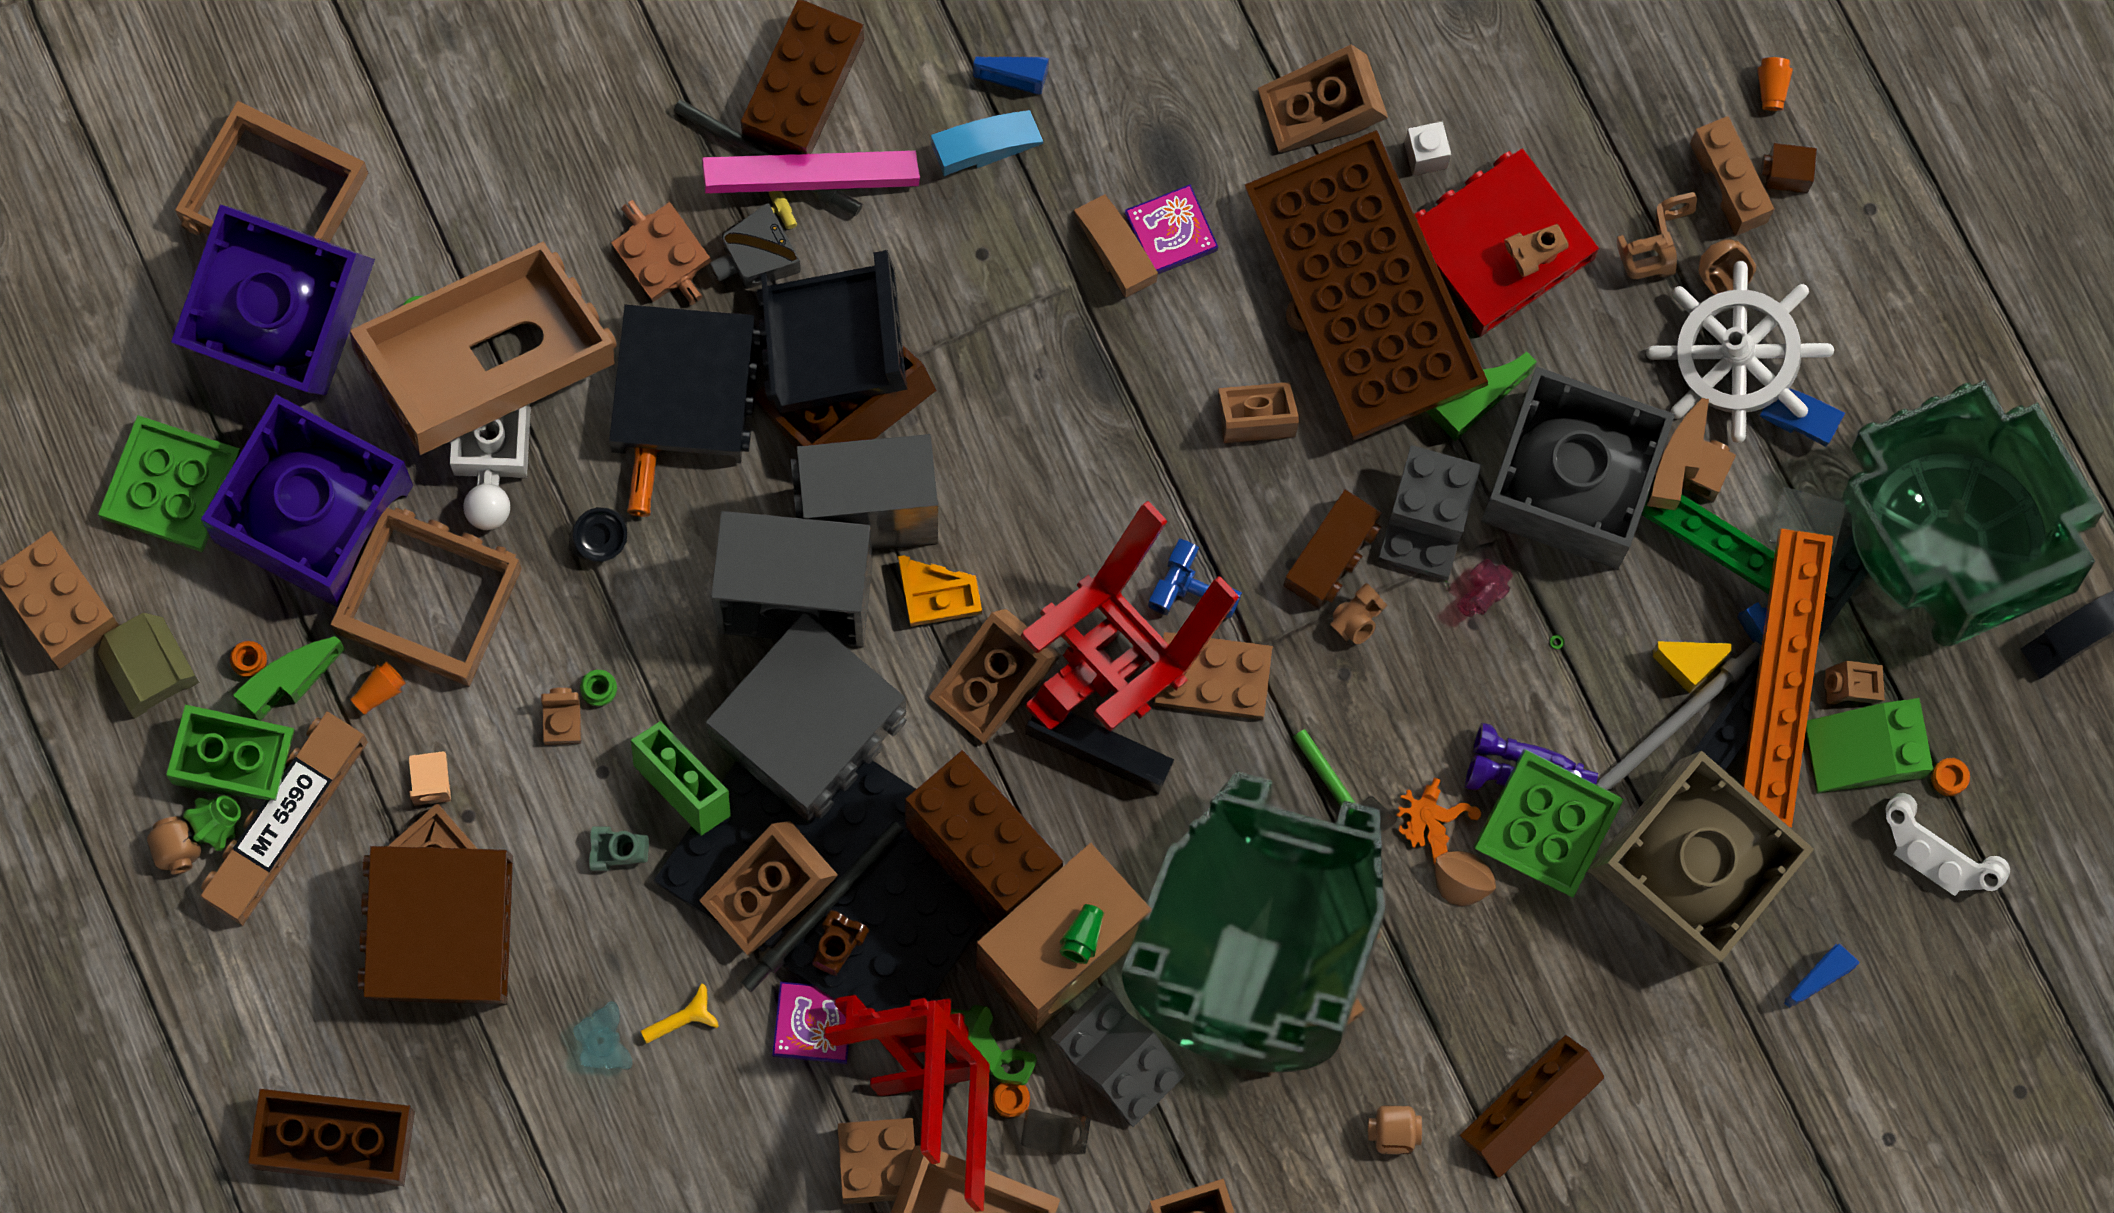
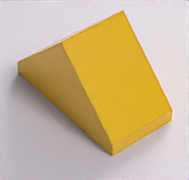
[1653,641,1731,694]

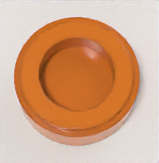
[1931,758,1970,796]
[993,1082,1030,1119]

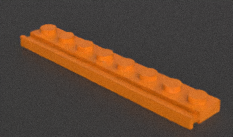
[1742,528,1834,828]

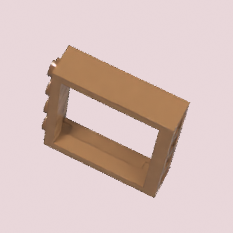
[175,101,369,242]
[331,507,522,687]

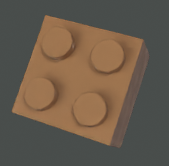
[838,1118,915,1204]

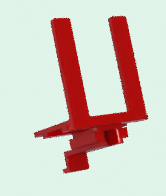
[1021,501,1239,731]
[824,995,990,1212]

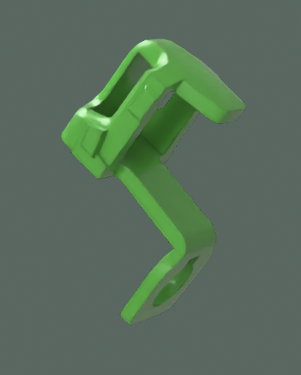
[945,1004,1037,1085]

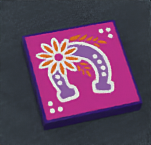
[1124,184,1218,274]
[772,982,849,1064]

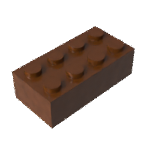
[741,0,864,155]
[248,1089,415,1187]

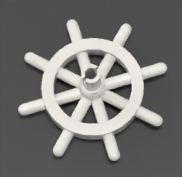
[1646,261,1834,443]

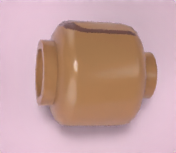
[1368,1105,1422,1154]

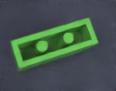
[631,721,730,836]

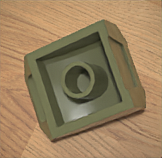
[98,613,200,719]

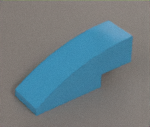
[931,110,1043,176]

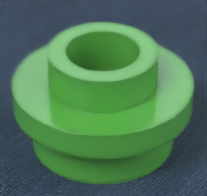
[580,670,617,706]

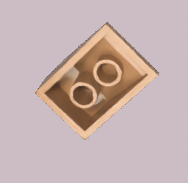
[1258,44,1388,153]
[929,609,1061,744]
[700,821,838,955]

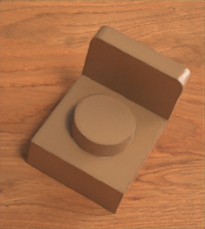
[1824,661,1885,704]
[541,688,582,745]

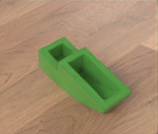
[233,636,345,721]

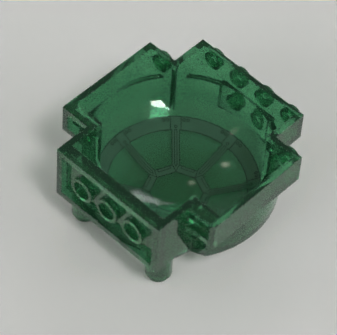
[1841,380,2104,646]

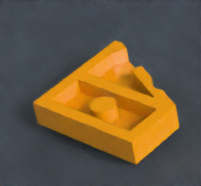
[898,555,982,627]

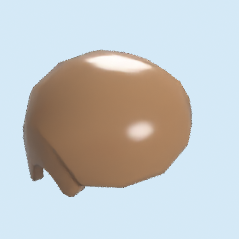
[1698,239,1756,295]

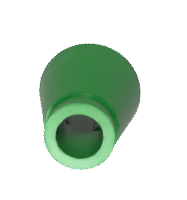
[1060,904,1104,964]

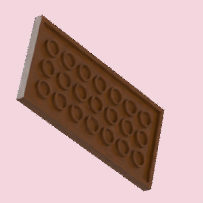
[1245,130,1488,441]

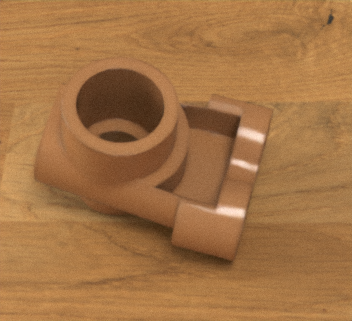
[1504,224,1568,277]
[1330,583,1388,644]

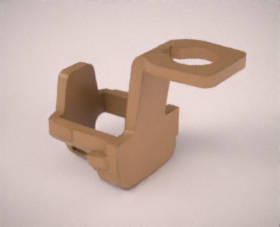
[1617,192,1697,279]

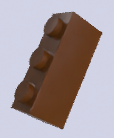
[1283,489,1382,609]

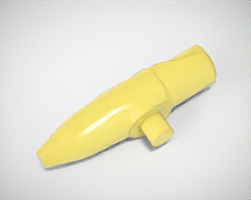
[769,191,797,229]

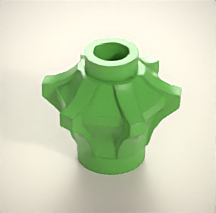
[184,795,241,851]

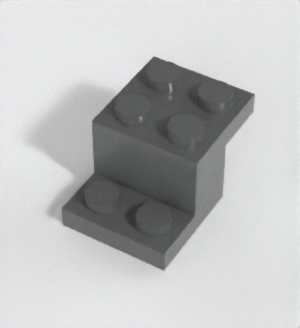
[1378,445,1481,581]
[1051,985,1185,1127]

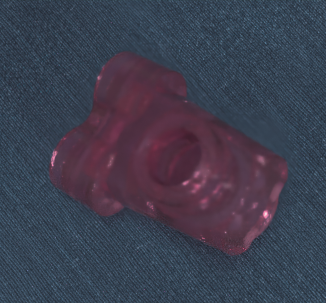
[1457,559,1513,618]

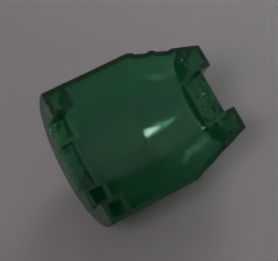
[1122,771,1385,1073]

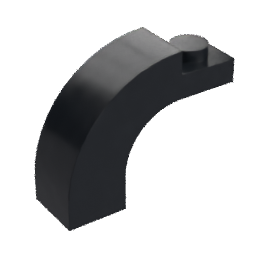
[2020,590,2114,679]

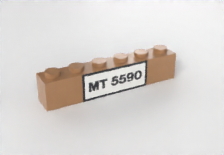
[201,711,368,926]

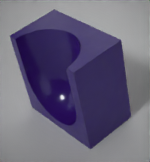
[171,204,375,395]
[201,395,413,608]

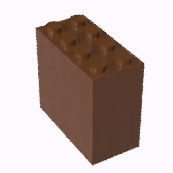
[905,750,1063,926]
[358,846,513,1004]

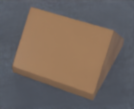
[1218,382,1299,443]

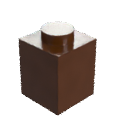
[1761,143,1817,193]

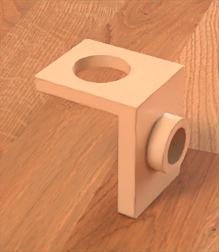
[409,751,451,806]

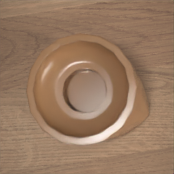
[1435,851,1496,906]

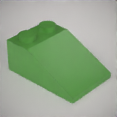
[1806,698,1933,793]
[166,704,295,801]

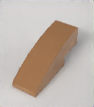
[1073,194,1158,298]
[1647,398,1709,510]

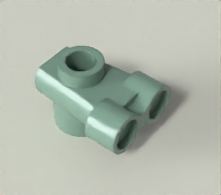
[589,826,649,871]

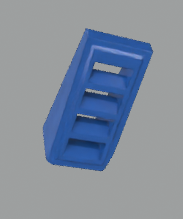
[973,57,1049,95]
[1784,944,1860,1008]

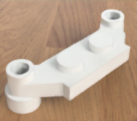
[1886,793,2010,896]

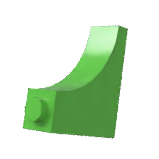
[1426,352,1537,441]

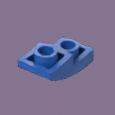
[1760,388,1845,447]

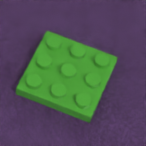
[98,415,241,552]
[1473,749,1624,898]

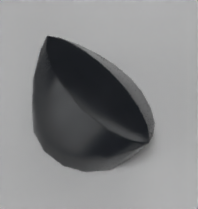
[569,507,627,562]

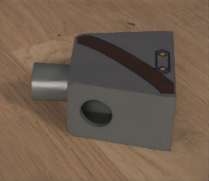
[709,203,801,288]

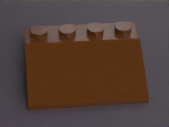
[752,346,937,450]

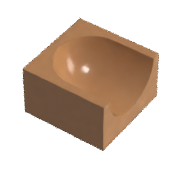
[976,843,1152,1034]

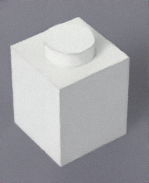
[1404,121,1451,176]

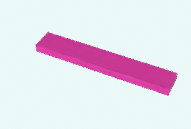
[702,150,920,194]

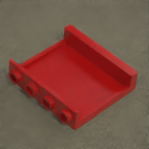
[1414,148,1599,337]

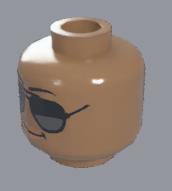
[147,816,201,875]

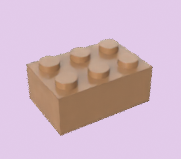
[0,531,119,669]

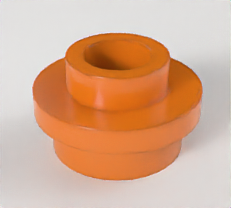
[230,641,267,678]

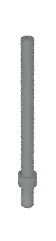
[1596,641,1761,791]

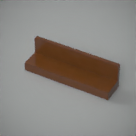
[1459,1035,1604,1177]

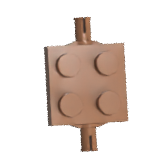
[611,200,712,305]

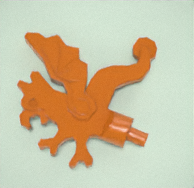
[1396,778,1481,865]

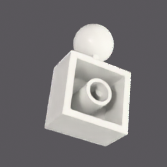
[450,404,531,530]

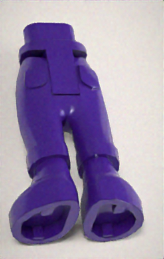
[1465,723,1598,790]

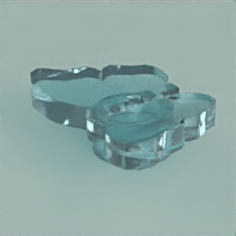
[573,1001,633,1070]

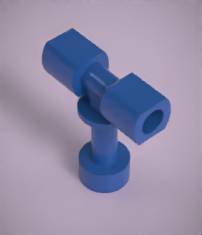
[1148,539,1242,619]

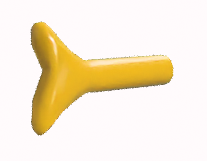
[640,983,719,1043]

